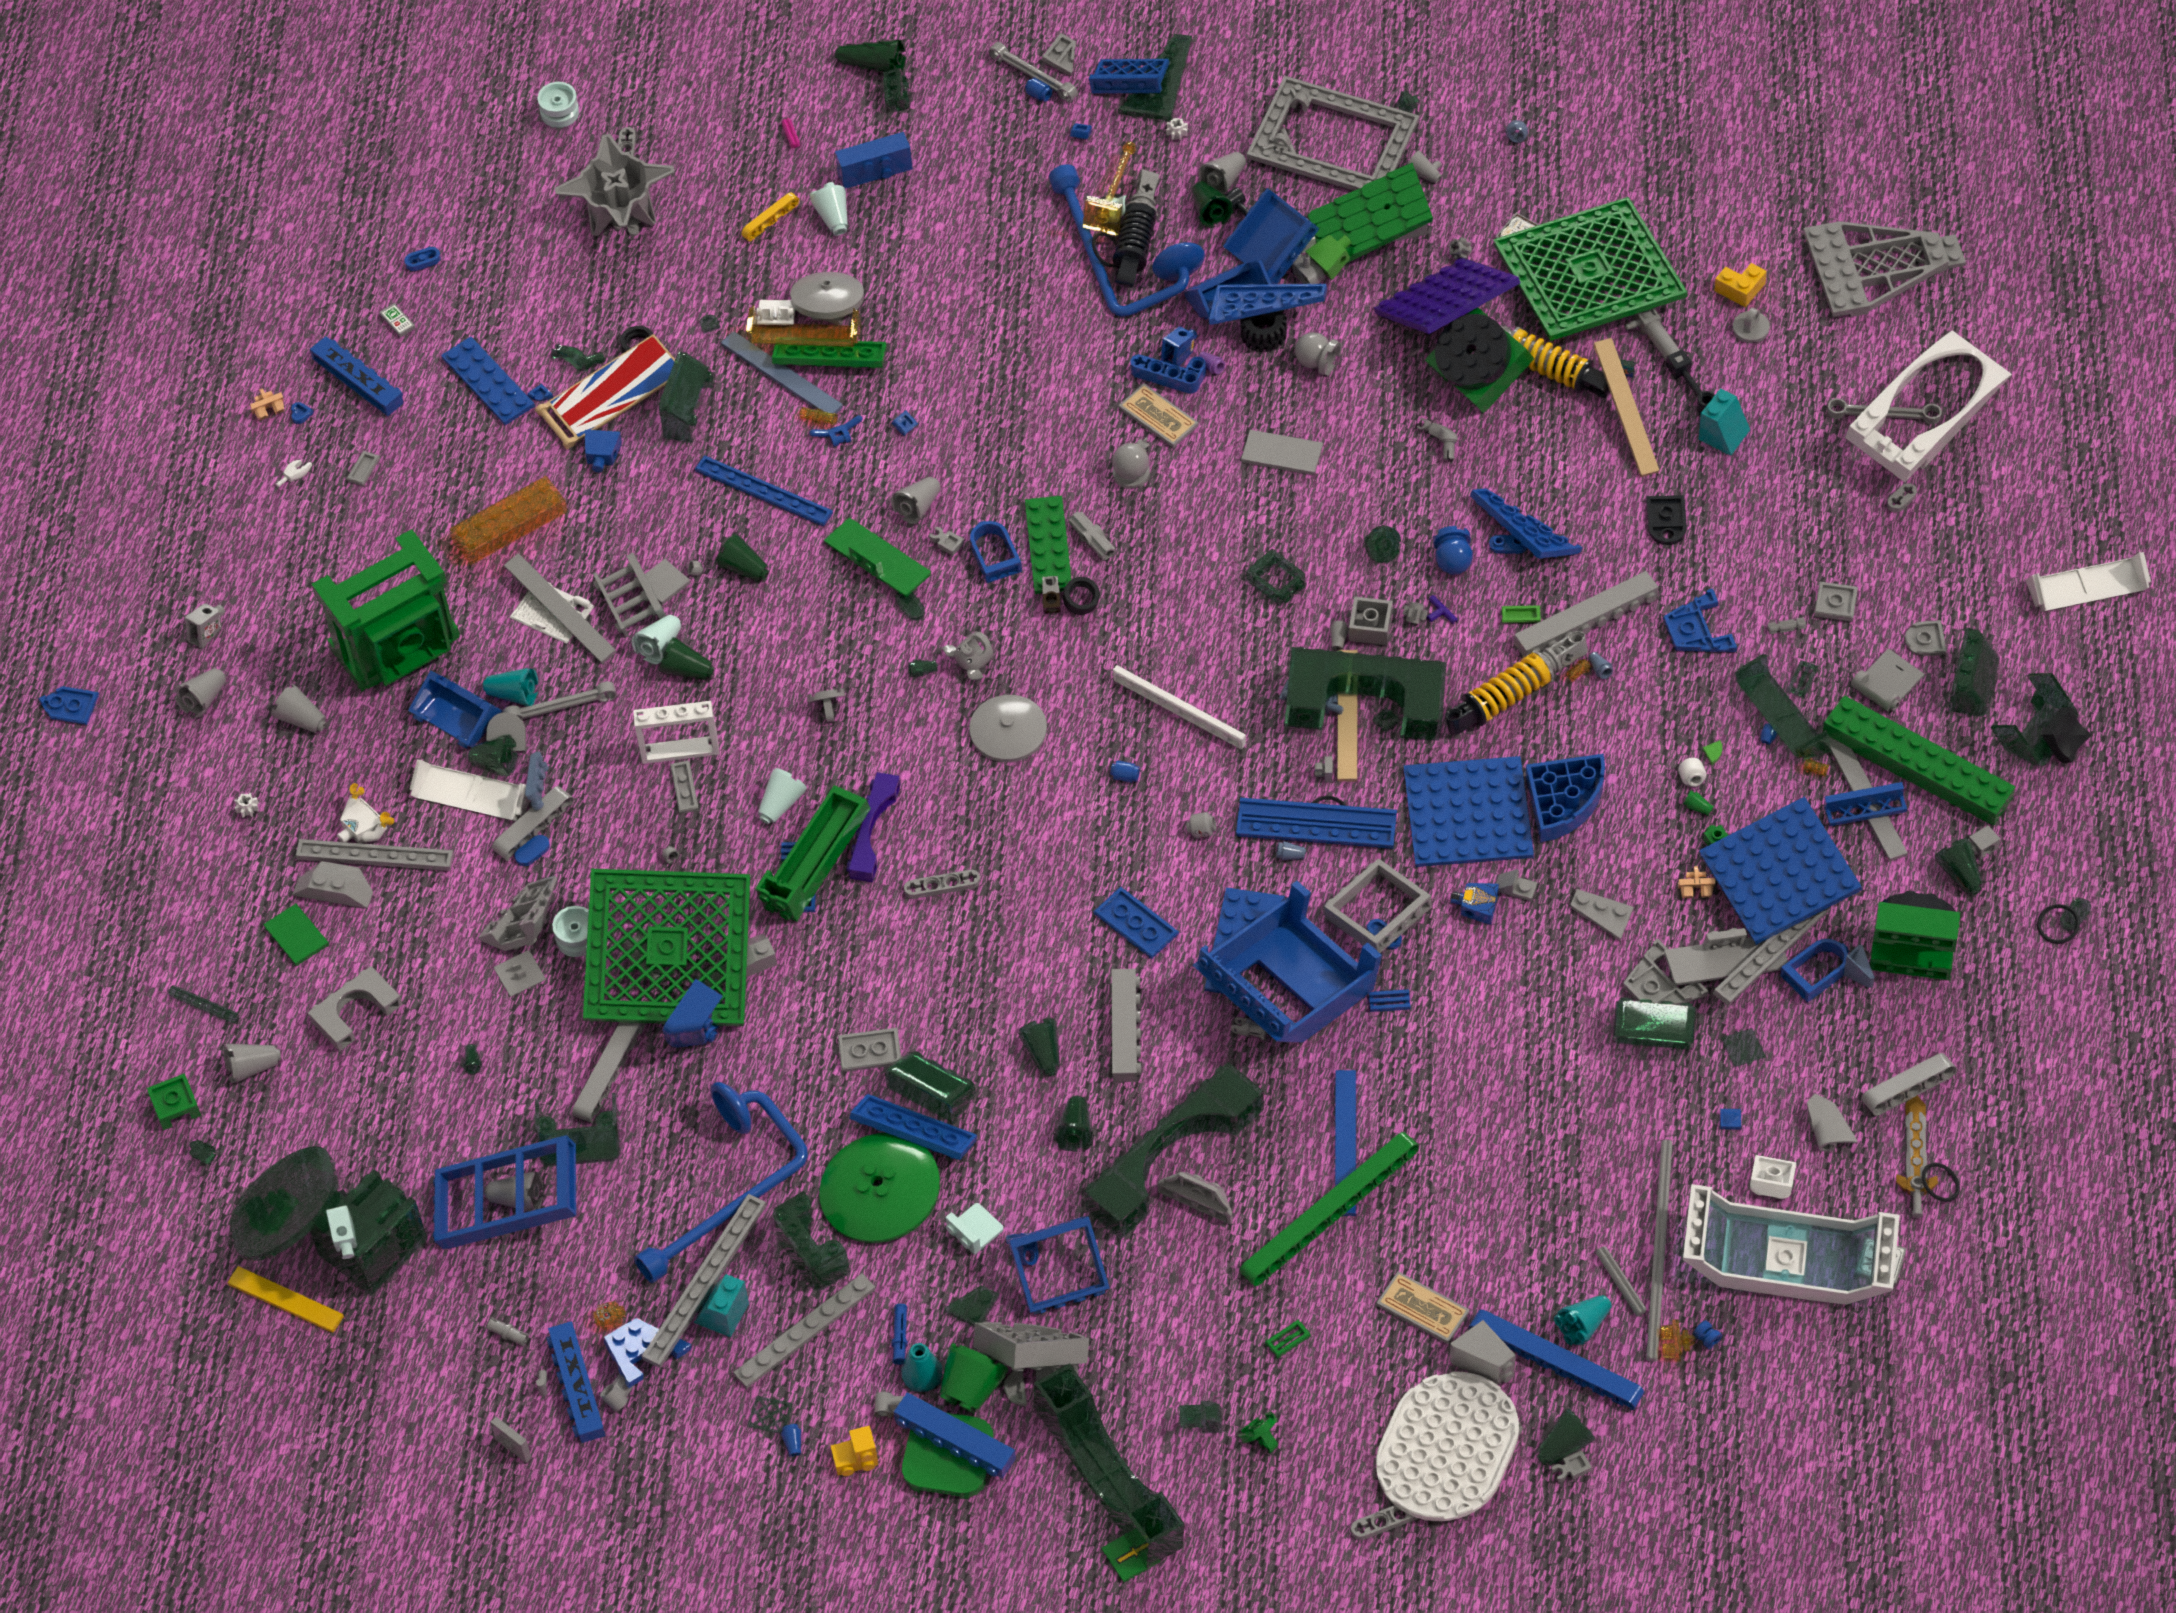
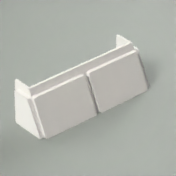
[2025,552,2151,612]
[410,759,530,821]

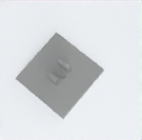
[493,950,546,997]

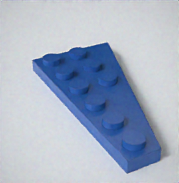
[1209,284,1327,325]
[1470,488,1583,559]
[1205,887,1285,994]

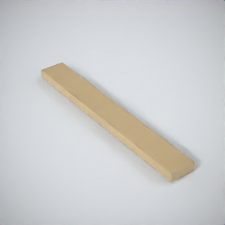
[1593,338,1659,477]
[1337,650,1358,782]

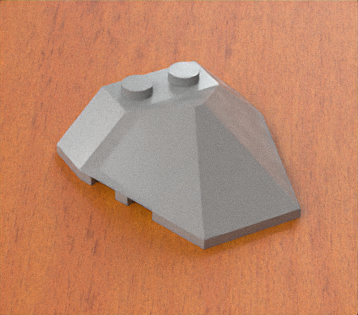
[478,875,557,951]

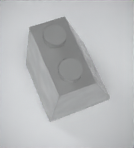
[1450,1320,1516,1385]

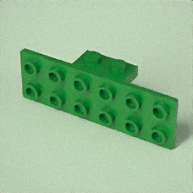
[824,518,931,597]

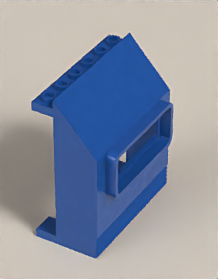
[1192,881,1382,1043]

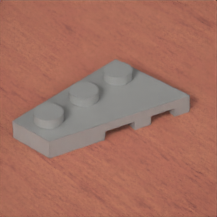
[1570,889,1634,942]

